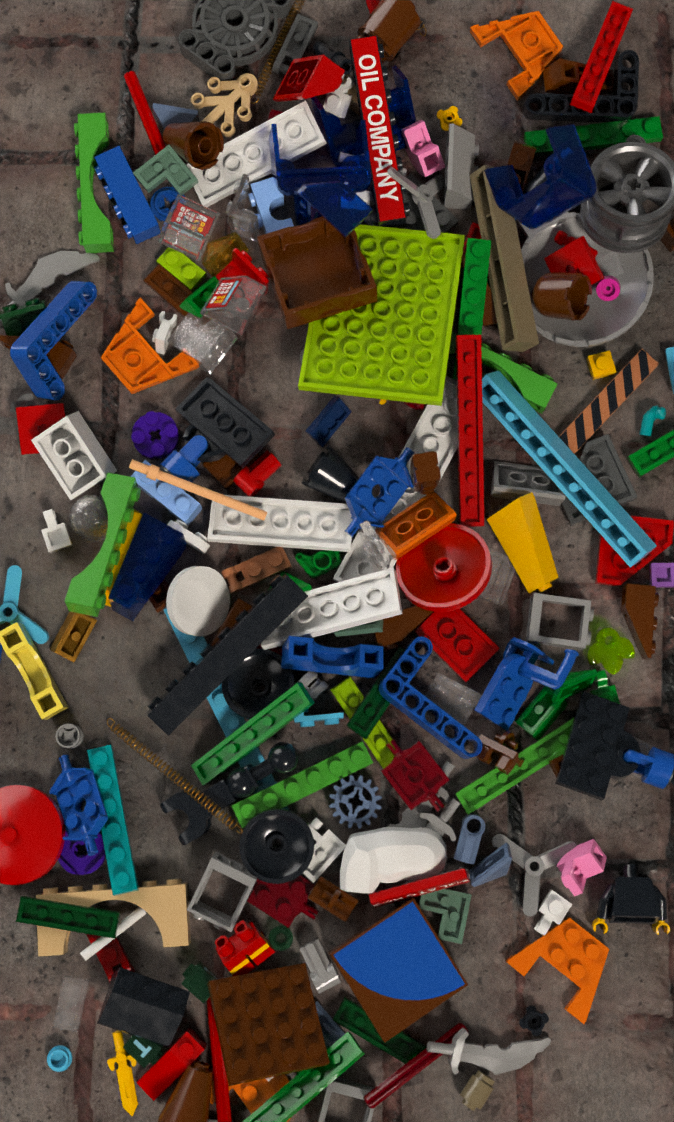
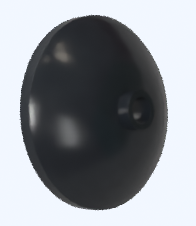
[222,649,295,719]
[239,809,314,884]

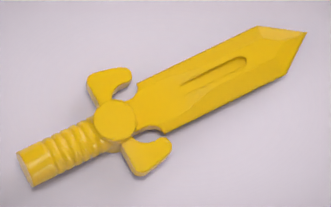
[107,1031,138,1117]

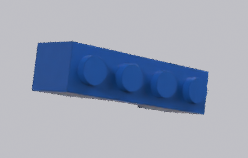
[281,636,383,678]

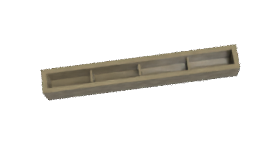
[470,165,539,352]

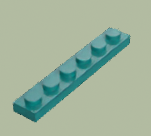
[87,745,139,896]

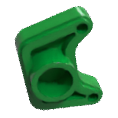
[295,550,341,579]

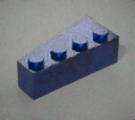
[108,513,186,621]

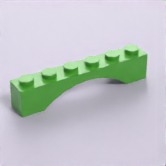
[74,112,114,253]
[448,331,557,414]
[65,473,141,617]

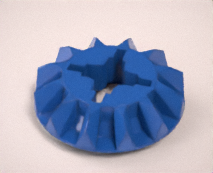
[150,187,187,223]

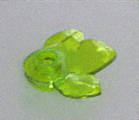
[587,627,635,675]

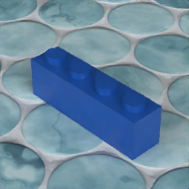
[94,146,161,245]

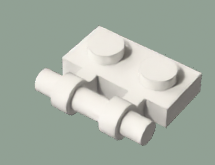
[303,817,346,883]

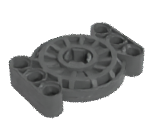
[178,0,291,81]

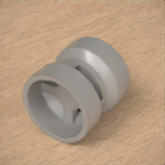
[297,671,329,701]
[55,723,84,748]

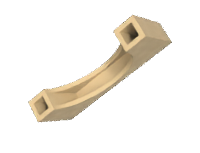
[36,879,191,957]

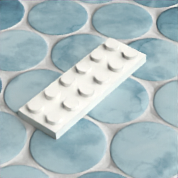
[186,100,327,208]
[207,495,352,552]
[261,568,403,650]

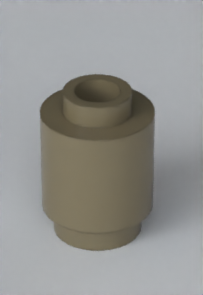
[460,1070,495,1111]

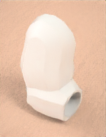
[340,827,448,894]

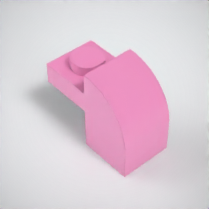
[401,120,445,177]
[557,839,607,897]

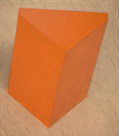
[375,492,457,560]

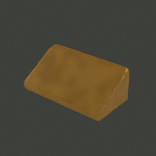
[50,612,97,662]

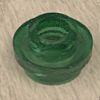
[268,925,293,951]

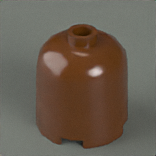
[532,272,592,321]

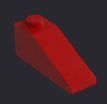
[136,1026,207,1101]

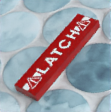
[369,868,470,908]

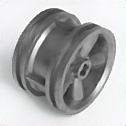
[580,142,674,253]

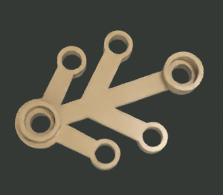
[191,73,258,138]

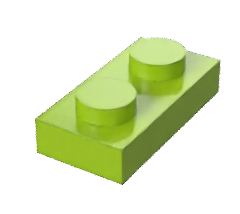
[156,244,207,292]

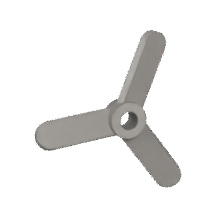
[387,167,444,239]
[492,834,577,917]

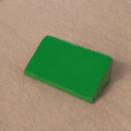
[179,276,220,318]
[515,686,567,741]

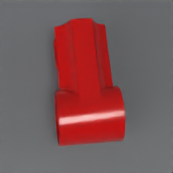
[233,450,281,497]

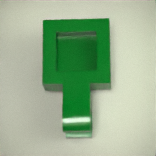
[590,670,620,704]

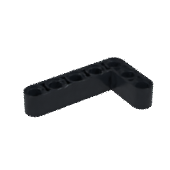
[522,50,639,122]

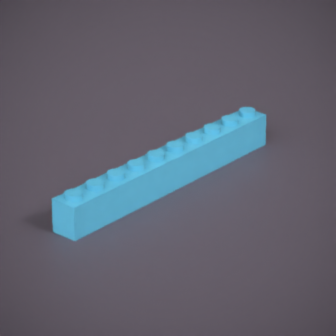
[482,370,657,568]

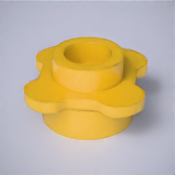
[436,106,462,131]

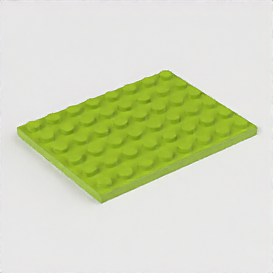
[298,224,465,406]

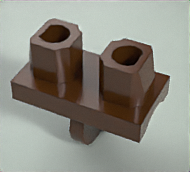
[476,731,524,775]
[308,876,359,922]

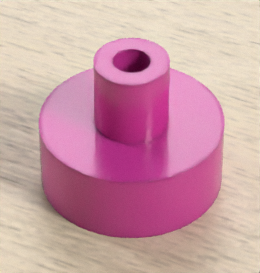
[596,276,620,301]

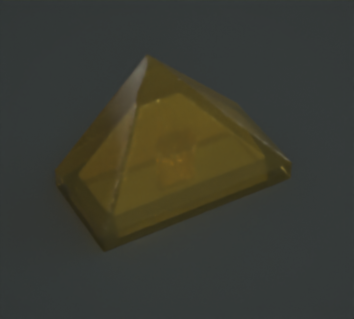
[202,232,249,277]

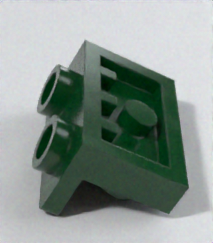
[0,298,47,336]

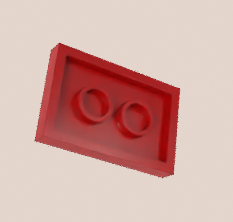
[414,609,500,683]

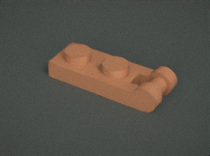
[221,547,292,594]

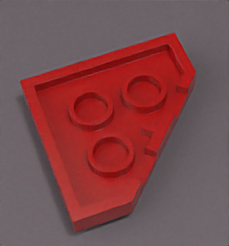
[595,516,674,586]

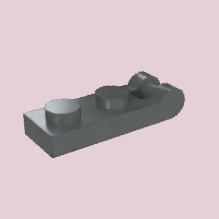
[272,14,318,75]

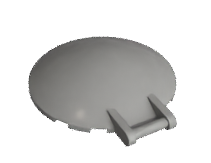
[518,197,654,347]

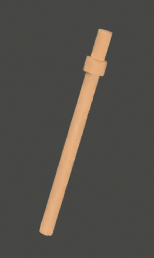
[129,459,267,521]

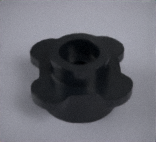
[519,1005,549,1036]

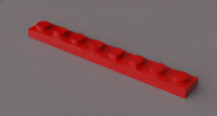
[456,335,484,527]

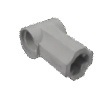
[299,938,341,994]

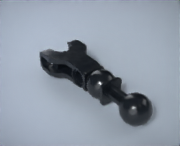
[160,742,299,845]

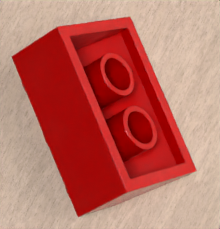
[273,54,345,102]

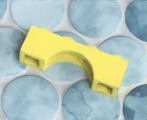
[0,622,69,720]

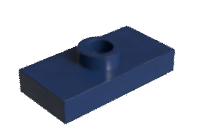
[305,395,352,447]

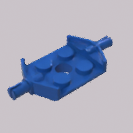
[345,447,414,537]
[49,755,108,856]

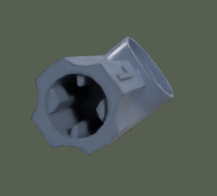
[453,813,485,864]

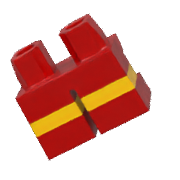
[214,920,275,976]

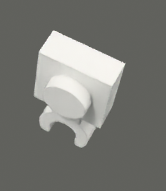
[322,74,355,118]

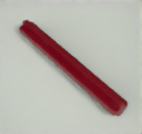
[363,1023,468,1109]

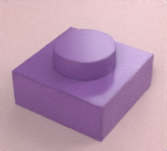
[649,563,674,588]

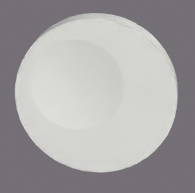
[166,566,230,636]

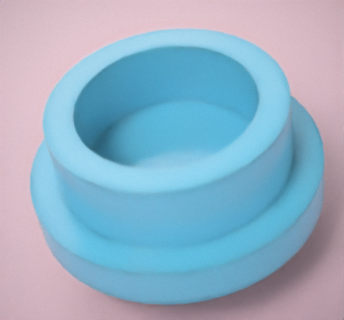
[47,1045,73,1072]

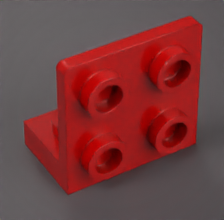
[215,248,269,311]

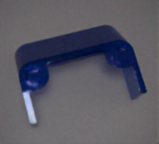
[310,65,416,170]
[269,120,371,196]
[484,124,597,229]
[294,181,373,238]

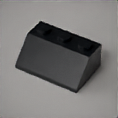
[97,967,190,1047]

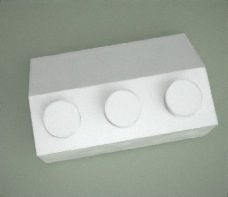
[31,411,117,501]

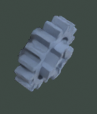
[329,775,382,828]

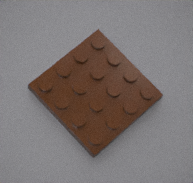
[207,963,330,1086]

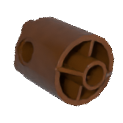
[357,0,421,64]

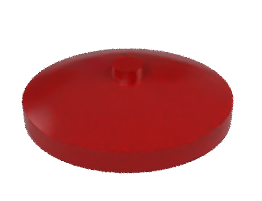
[396,523,492,612]
[0,785,65,885]

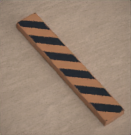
[559,349,659,454]

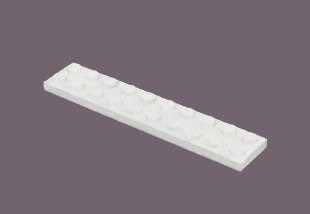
[333,376,458,582]

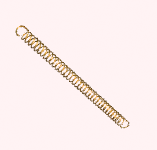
[251,0,306,104]
[107,718,243,834]

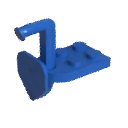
[474,637,579,731]

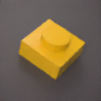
[586,350,616,380]

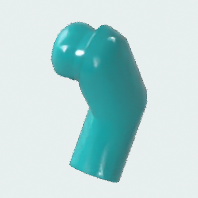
[640,405,666,436]

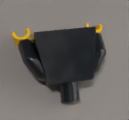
[592,864,670,935]

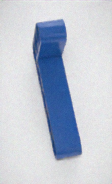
[10,281,97,400]
[379,636,482,759]

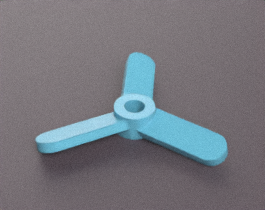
[0,565,49,644]

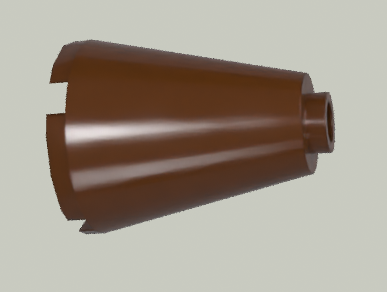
[163,121,224,170]
[158,1060,213,1122]

